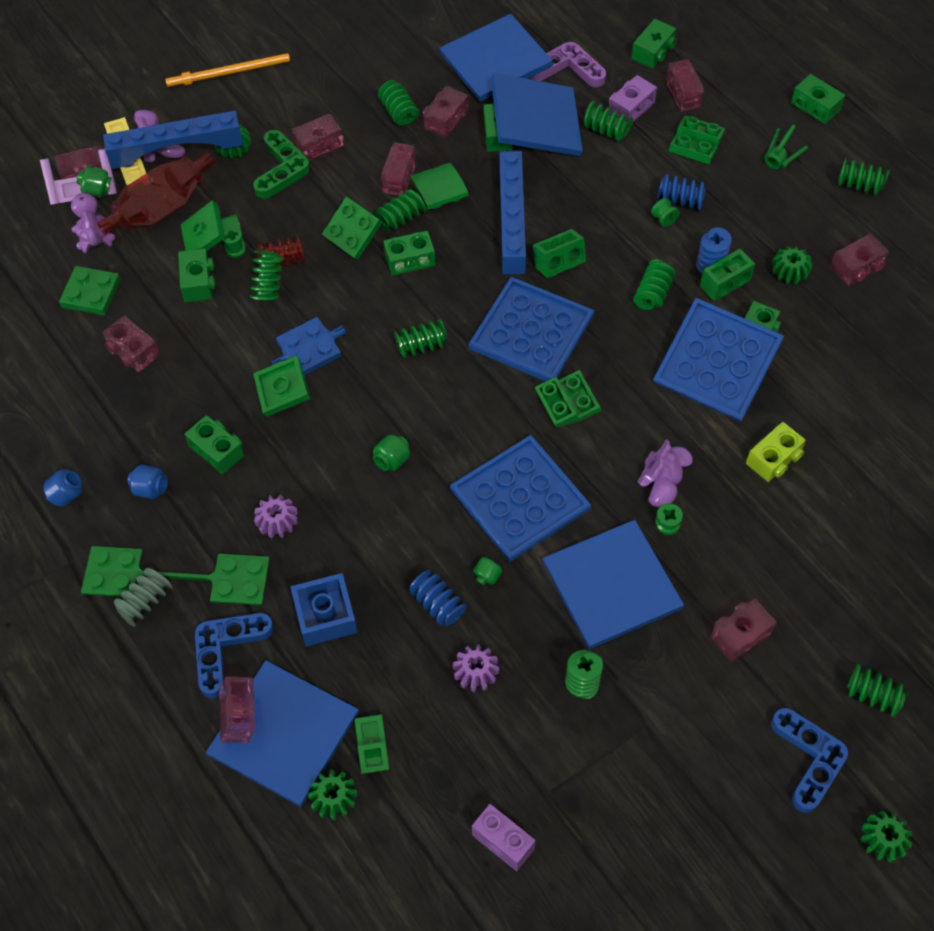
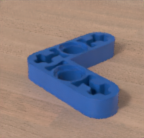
[195,613,274,698]
[771,708,848,813]

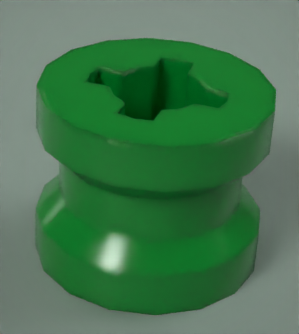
[651,198,680,227]
[655,503,683,535]

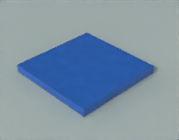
[439,14,553,102]
[491,72,583,156]
[468,277,595,381]
[653,298,784,422]
[450,435,591,563]
[542,520,684,649]
[206,661,359,807]

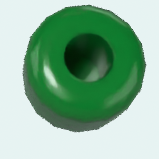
[473,557,502,586]

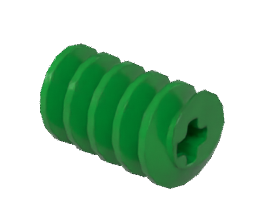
[378,80,419,126]
[584,101,633,142]
[839,158,890,196]
[375,189,427,234]
[250,250,283,301]
[633,259,676,311]
[394,319,447,359]
[565,650,603,699]
[846,663,910,718]

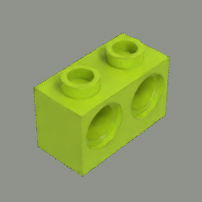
[746,422,806,482]

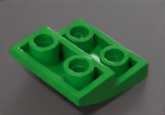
[668,116,726,165]
[410,163,469,210]
[535,370,601,427]

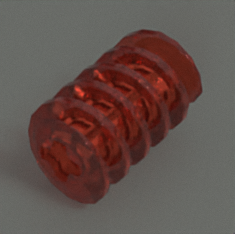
[256,235,306,267]

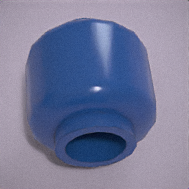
[128,464,168,499]
[43,469,82,507]

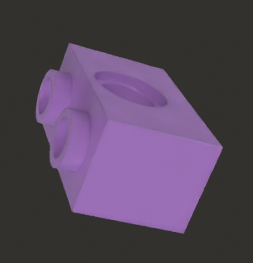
[609,75,657,122]
[472,804,536,871]

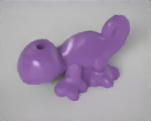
[133,110,185,163]
[71,193,115,253]
[637,439,693,507]

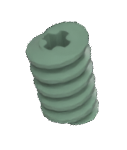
[114,568,173,627]

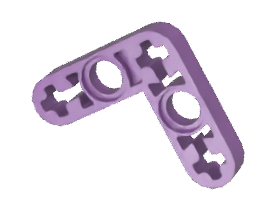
[530,42,606,87]

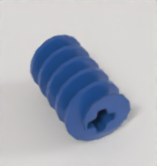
[657,174,706,211]
[696,227,732,274]
[409,570,467,627]

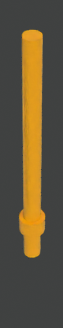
[165,53,290,87]

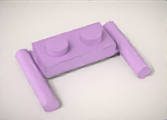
[40,149,117,204]

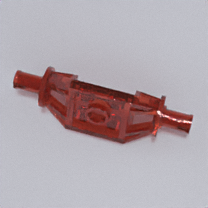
[96,152,215,235]

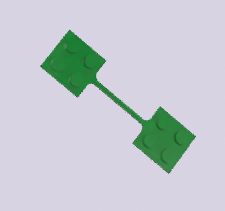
[81,546,270,605]

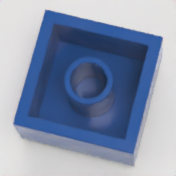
[290,573,358,646]

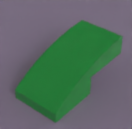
[355,714,389,774]

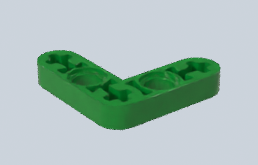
[253,130,310,199]

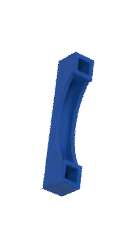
[103,111,243,169]
[499,151,526,274]

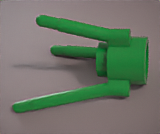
[764,125,808,169]

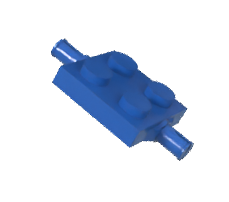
[271,317,346,375]

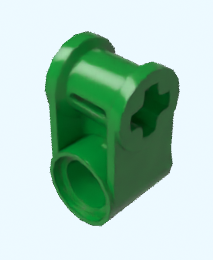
[221,214,246,258]

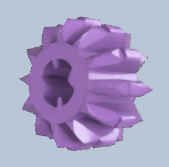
[254,494,298,539]
[453,644,499,692]

